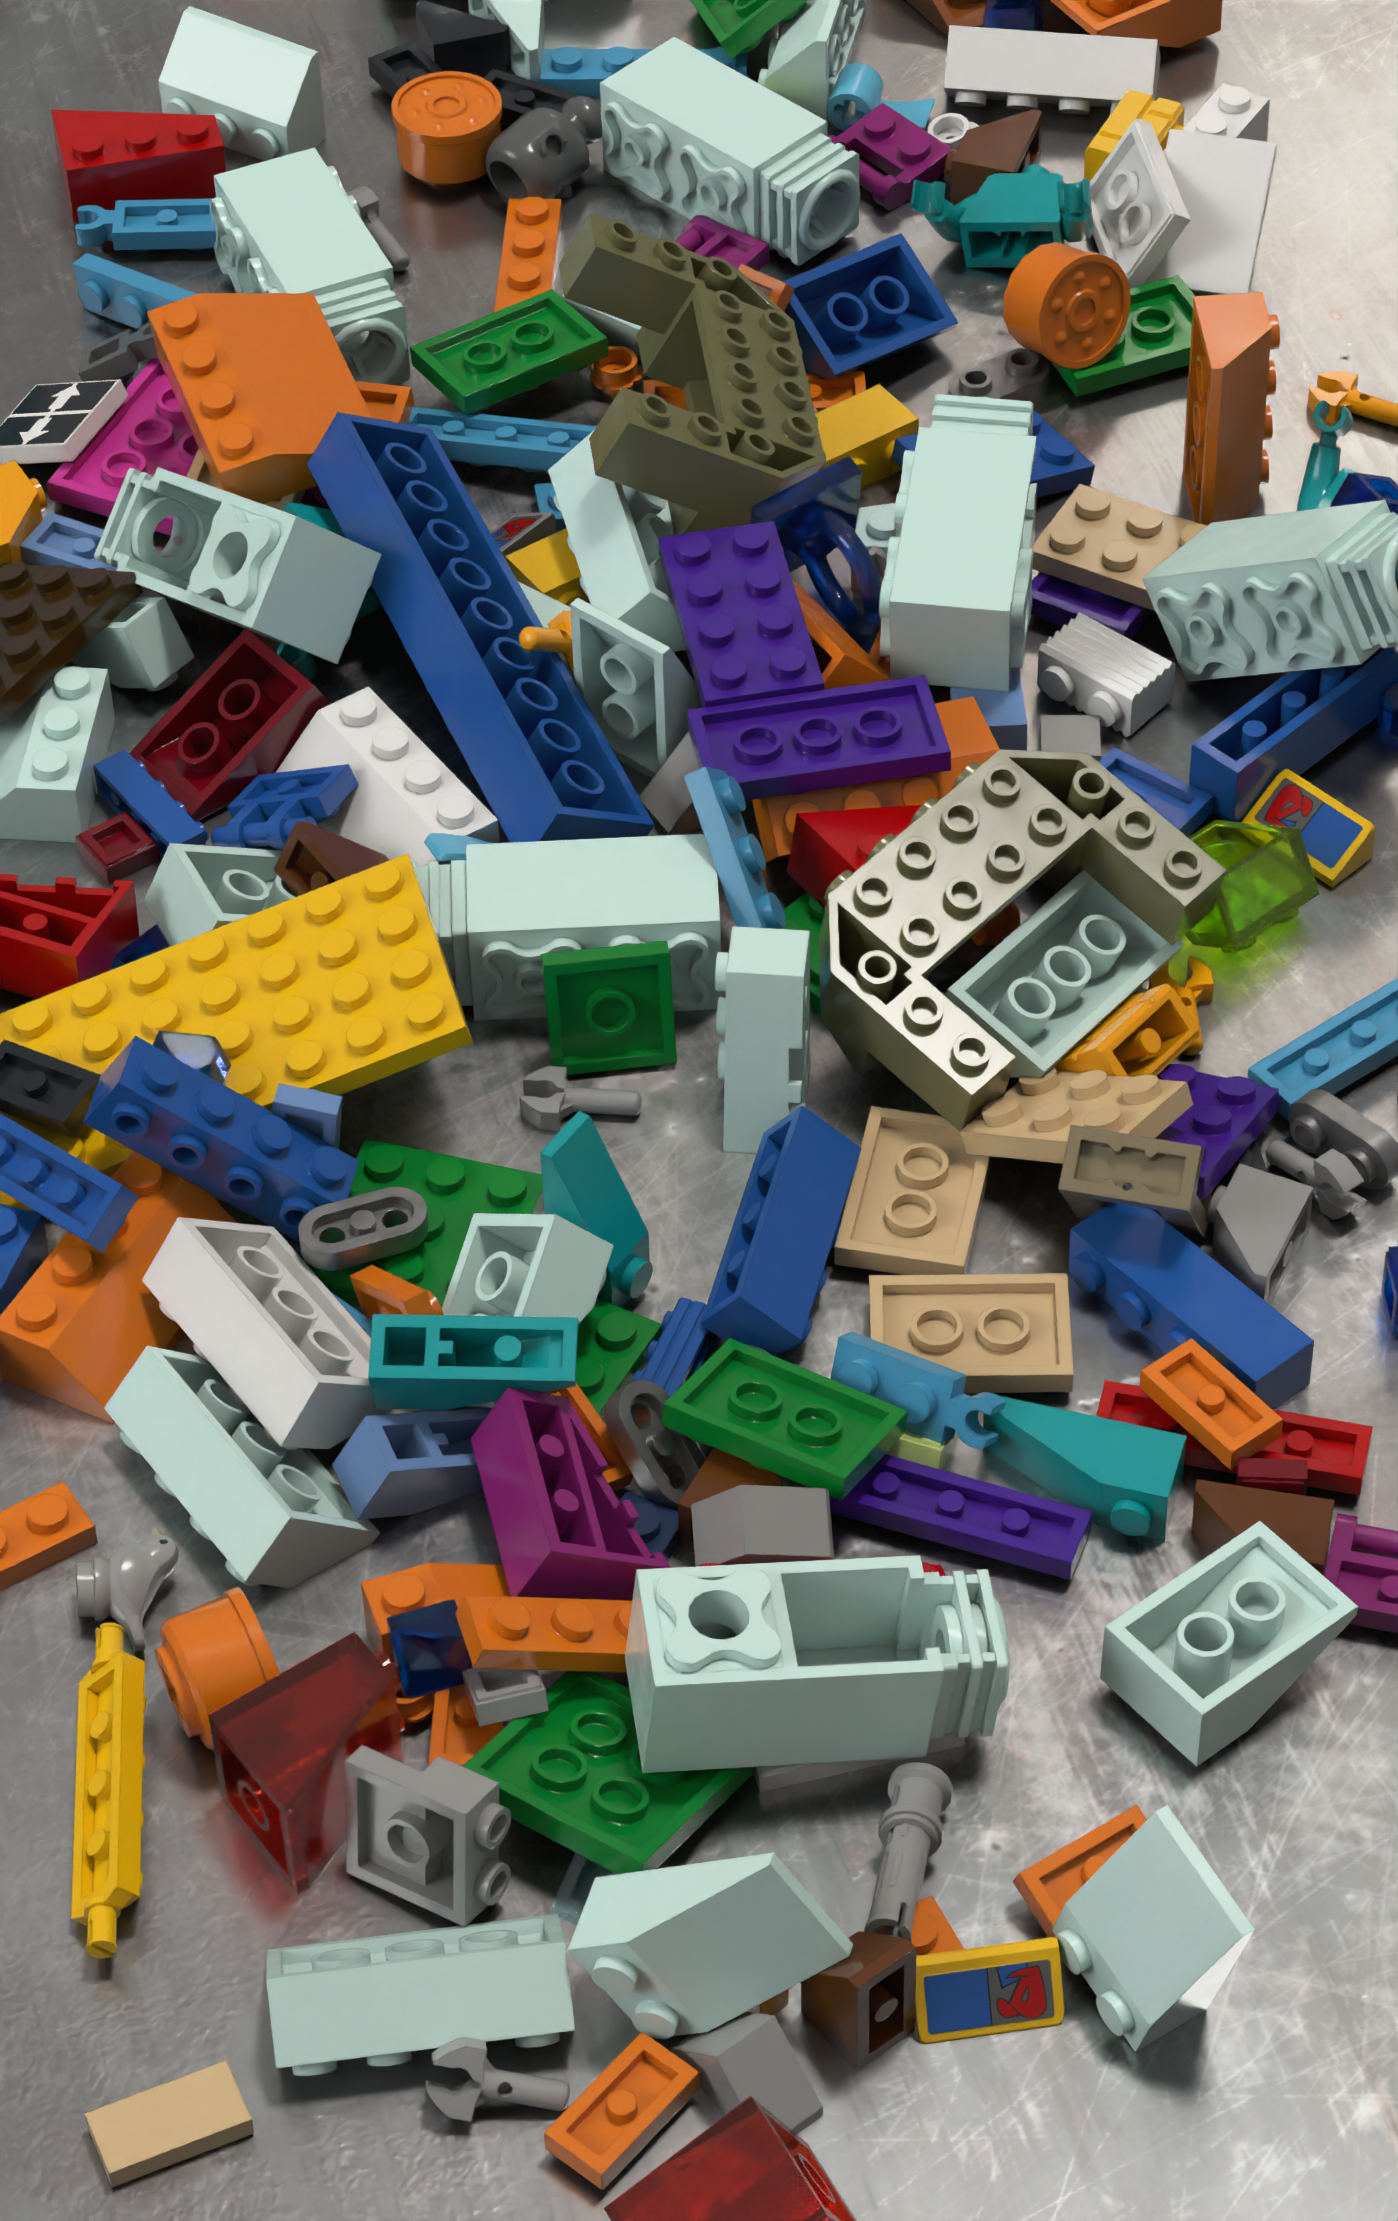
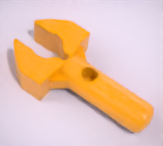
[1308,370,1398,427]
[519,610,574,672]
[1148,956,1214,1056]

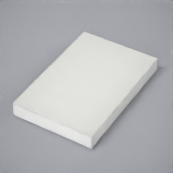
[1090,118,1191,288]
[1145,129,1277,296]

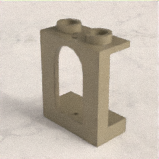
[1058,1125,1214,1239]

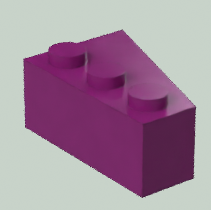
[470,1387,671,1601]

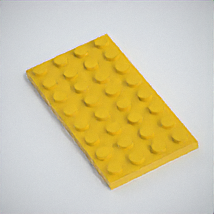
[0,853,473,1212]

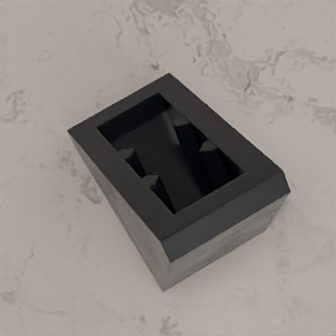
[416,0,511,78]

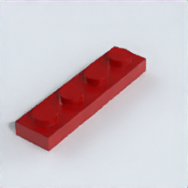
[1096,1380,1373,1495]

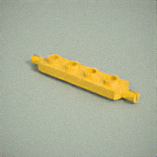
[71,1623,146,1959]

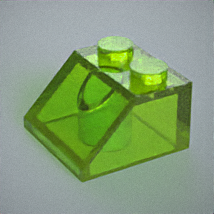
[1184,820,1319,953]

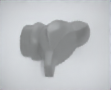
[76,1528,179,1653]

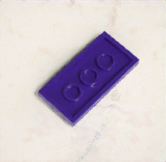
[658,521,824,707]
[687,675,951,801]

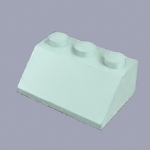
[158,6,326,161]
[0,667,115,843]

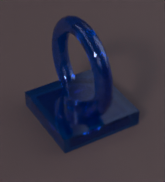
[750,456,882,636]

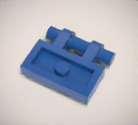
[211,764,358,850]

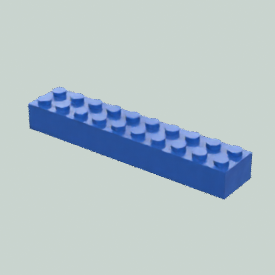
[307,412,655,843]

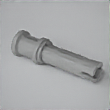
[864,1762,953,1942]

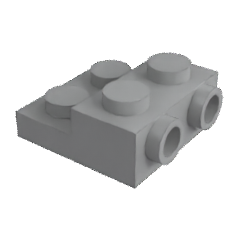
[345,1745,511,1927]

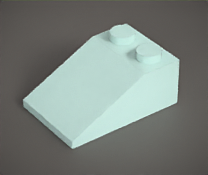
[570,598,702,779]
[144,843,297,946]
[442,1213,614,1408]
[1100,1521,1358,1767]
[1052,1805,1255,2052]
[568,1853,853,2039]

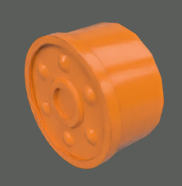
[391,71,502,186]
[1003,242,1131,369]
[154,1587,293,1752]

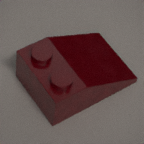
[129,628,331,821]

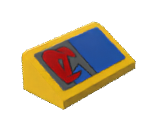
[1241,769,1375,887]
[915,1937,1064,2044]

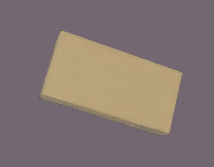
[84,2060,254,2187]

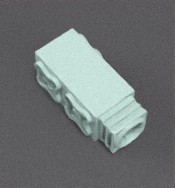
[600,37,860,266]
[209,147,410,385]
[879,394,1036,692]
[94,467,382,664]
[1142,500,1398,682]
[412,834,722,1021]
[625,1555,1010,1773]

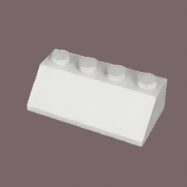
[944,25,1161,115]
[276,686,500,866]
[142,1217,393,1450]

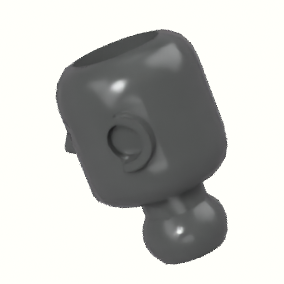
[485,96,602,200]

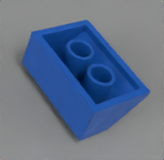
[782,233,958,380]

